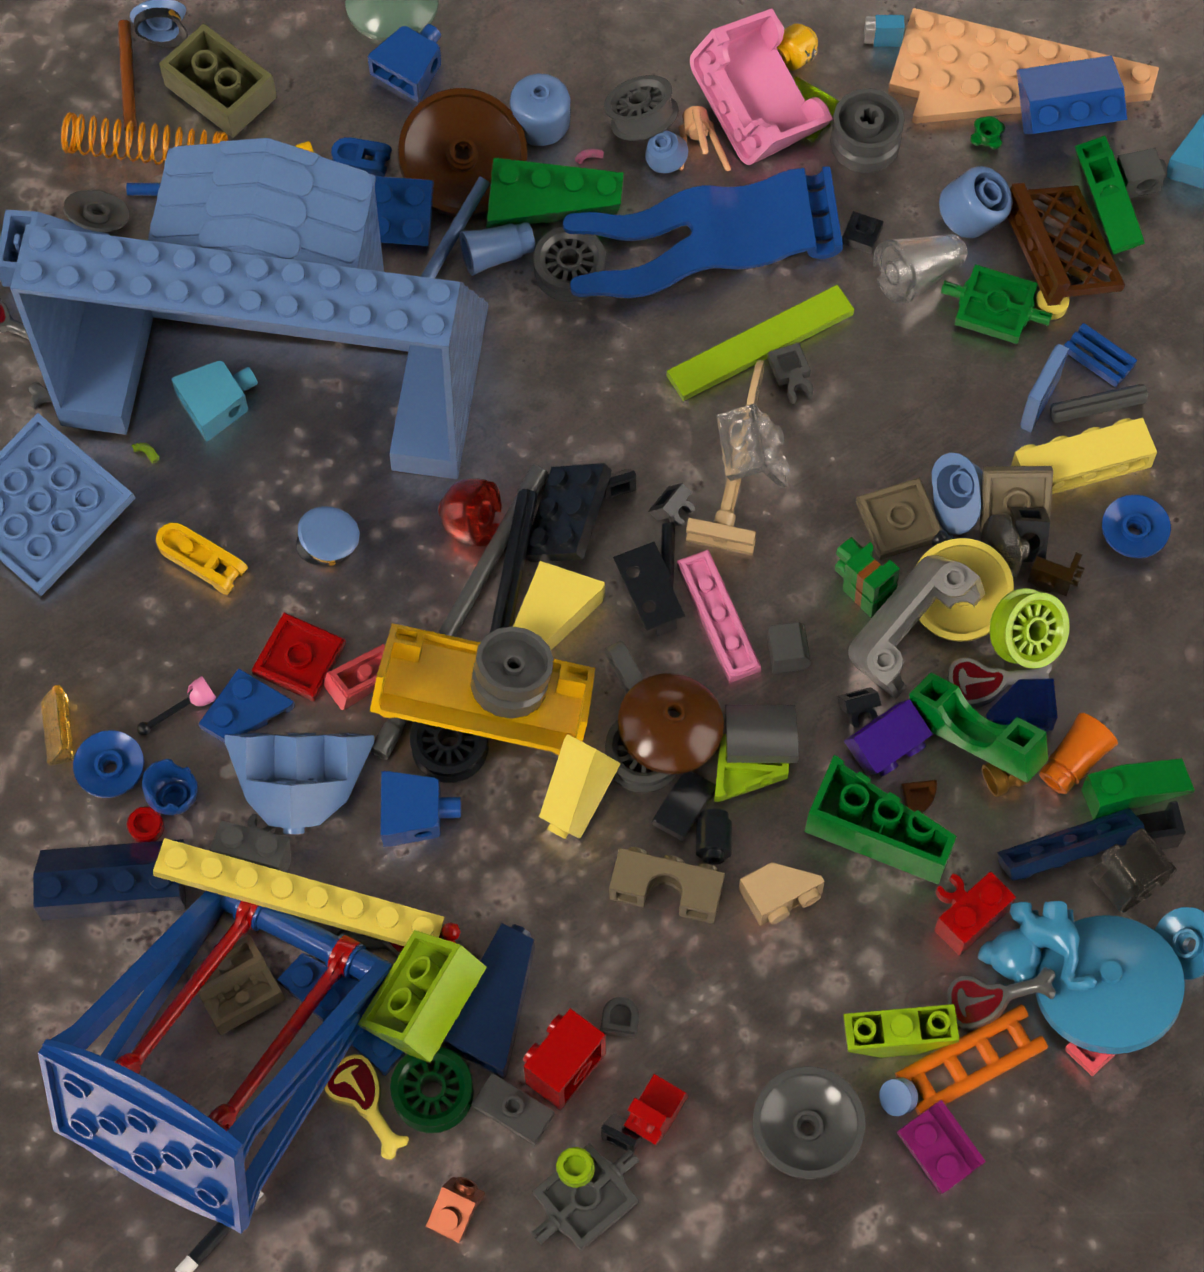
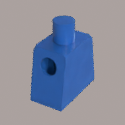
[367,24,441,103]
[381,771,461,847]

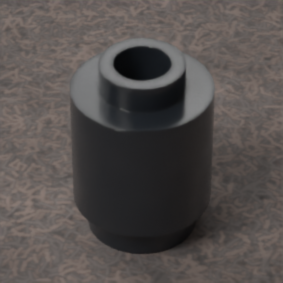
[696,809,732,865]

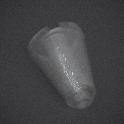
[873,234,968,304]

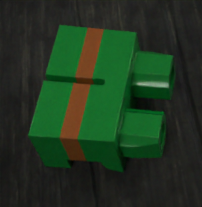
[835,537,900,618]

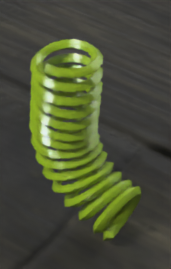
[132,442,159,463]

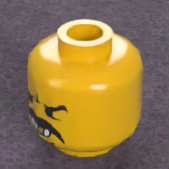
[777,23,818,71]

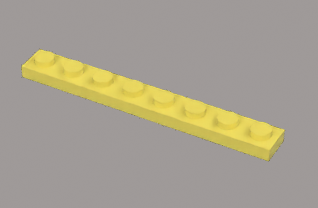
[153,838,445,946]

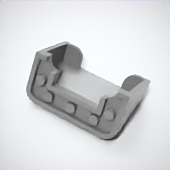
[848,555,986,700]

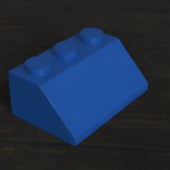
[1017,55,1128,134]

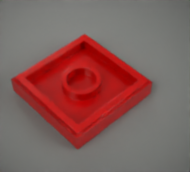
[251,613,346,702]

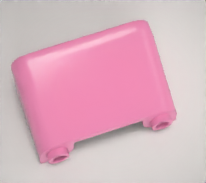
[690,8,833,165]

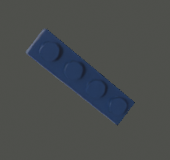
[997,808,1146,881]

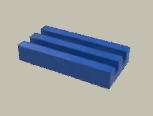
[1064,323,1137,388]

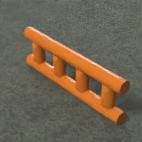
[895,1004,1048,1115]

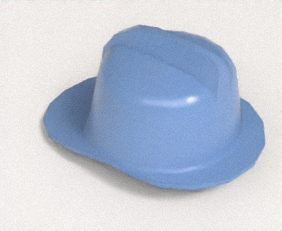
[932,452,983,535]

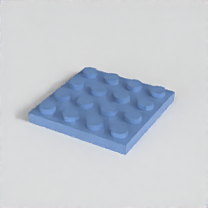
[0,413,136,596]

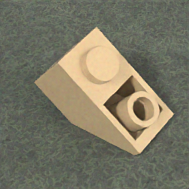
[739,862,825,926]

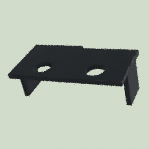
[613,541,685,636]

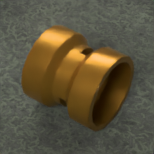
[981,762,1030,797]

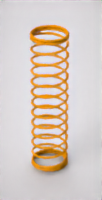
[61,112,228,165]

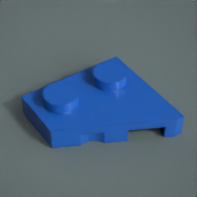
[199,668,295,743]

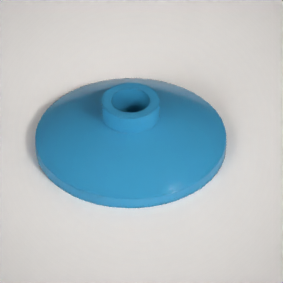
[1154,907,1204,980]

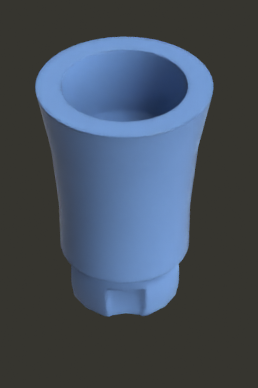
[459,222,536,276]

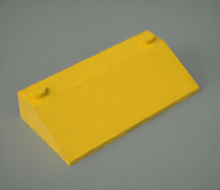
[370,623,596,755]

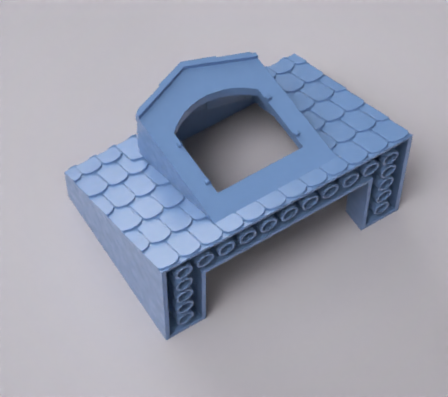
[10,138,489,480]

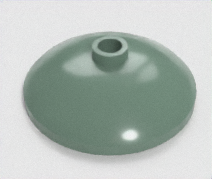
[345,0,439,41]

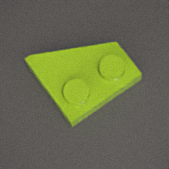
[714,734,789,802]

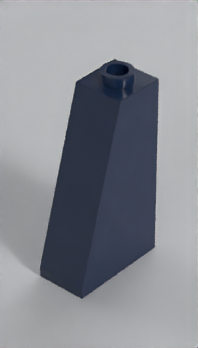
[441,923,535,1079]

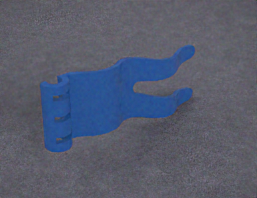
[563,166,843,298]

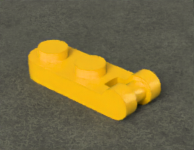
[156,523,248,595]

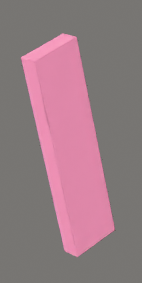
[677,549,762,683]

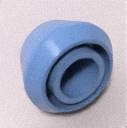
[645,131,689,173]

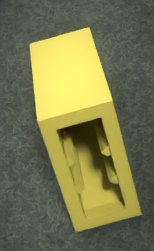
[513,561,605,650]
[539,734,621,839]

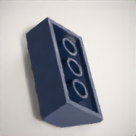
[33,839,186,921]

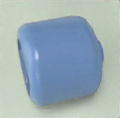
[510,73,571,146]
[939,166,1013,239]

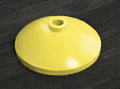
[914,538,1014,642]

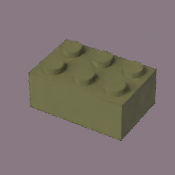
[159,23,277,138]

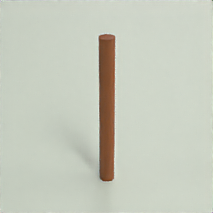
[118,20,137,132]

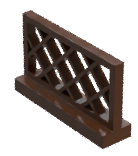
[1007,183,1125,306]

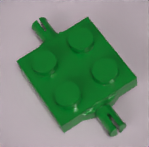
[941,264,1053,344]

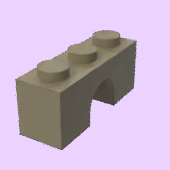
[609,847,725,924]

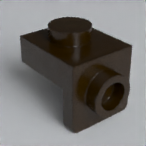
[1027,552,1085,596]

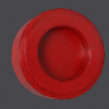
[127,806,164,843]

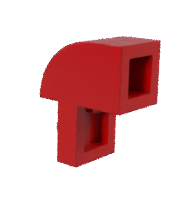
[623,1074,689,1145]

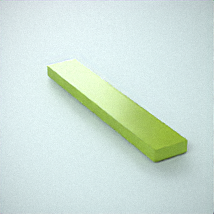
[666,285,855,401]

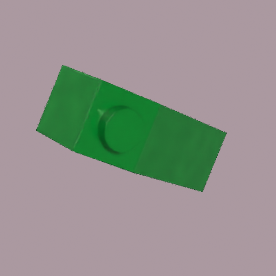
[1081,758,1195,820]

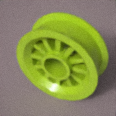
[990,588,1070,669]

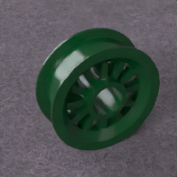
[390,1047,474,1133]

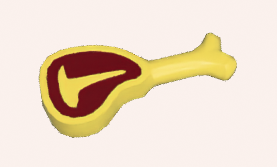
[324,1054,409,1160]

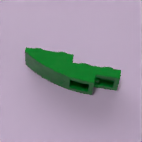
[1074,135,1145,255]

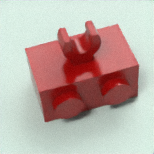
[934,871,1016,956]

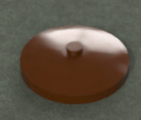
[398,88,527,217]

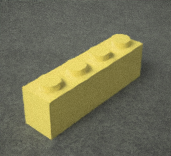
[1011,417,1157,494]

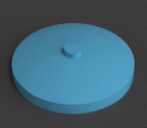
[1036,915,1185,1054]

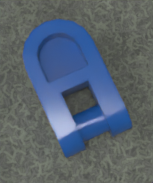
[331,137,392,177]

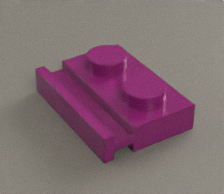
[896,1100,986,1194]

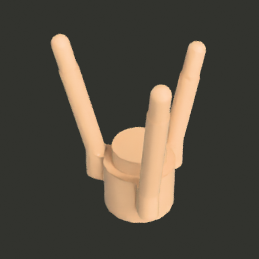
[678,106,731,172]

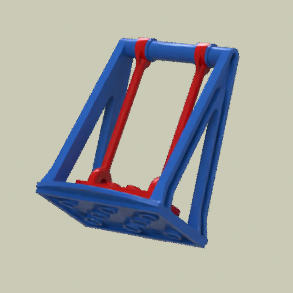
[38,891,394,1234]

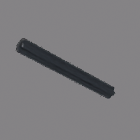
[490,489,538,633]

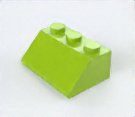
[358,930,487,1063]

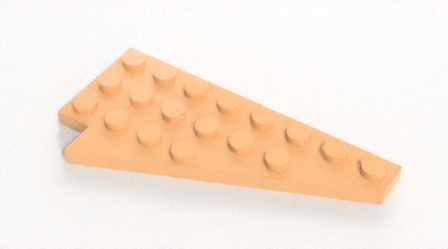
[888,8,1159,124]

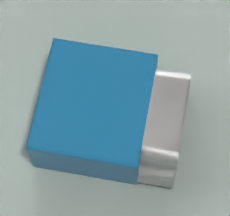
[864,15,905,47]

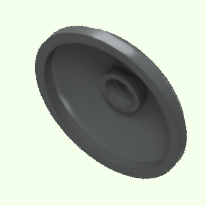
[752,1066,866,1179]

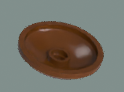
[618,673,724,774]

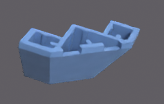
[225,733,374,834]

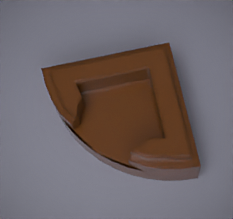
[900,780,937,814]

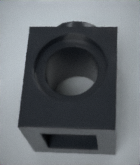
[1007,507,1050,563]

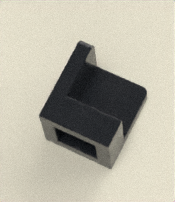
[1137,801,1186,853]

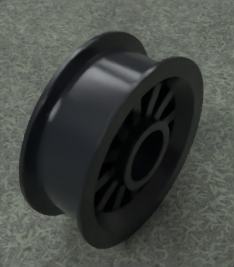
[410,722,489,783]

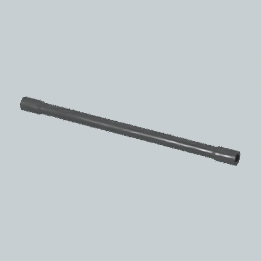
[370,465,549,760]

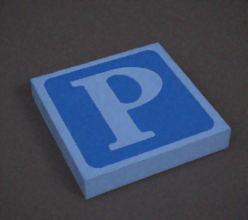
[1020,344,1069,433]

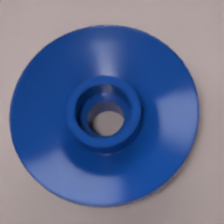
[1102,495,1171,558]
[73,730,144,798]

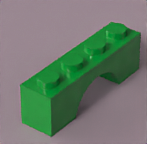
[909,672,1048,783]

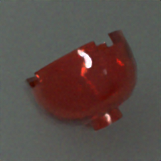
[438,478,502,547]

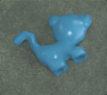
[978,901,1097,992]

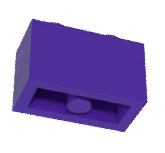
[844,699,933,777]

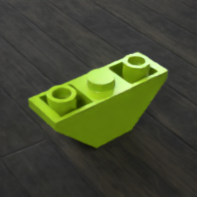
[843,1004,959,1058]

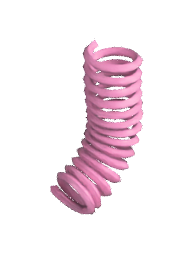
[575,148,604,164]

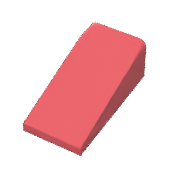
[324,644,385,710]

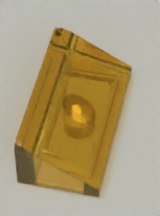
[41,684,74,765]

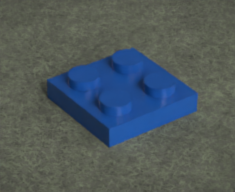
[375,176,434,246]

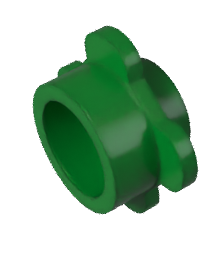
[970,116,1005,149]

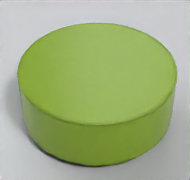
[556,1147,595,1188]

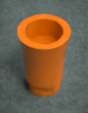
[1039,713,1118,795]

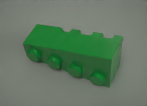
[486,158,624,229]
[804,754,957,885]

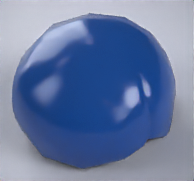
[142,759,198,816]

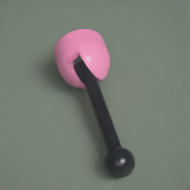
[137,676,217,736]

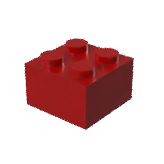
[523,1008,606,1111]

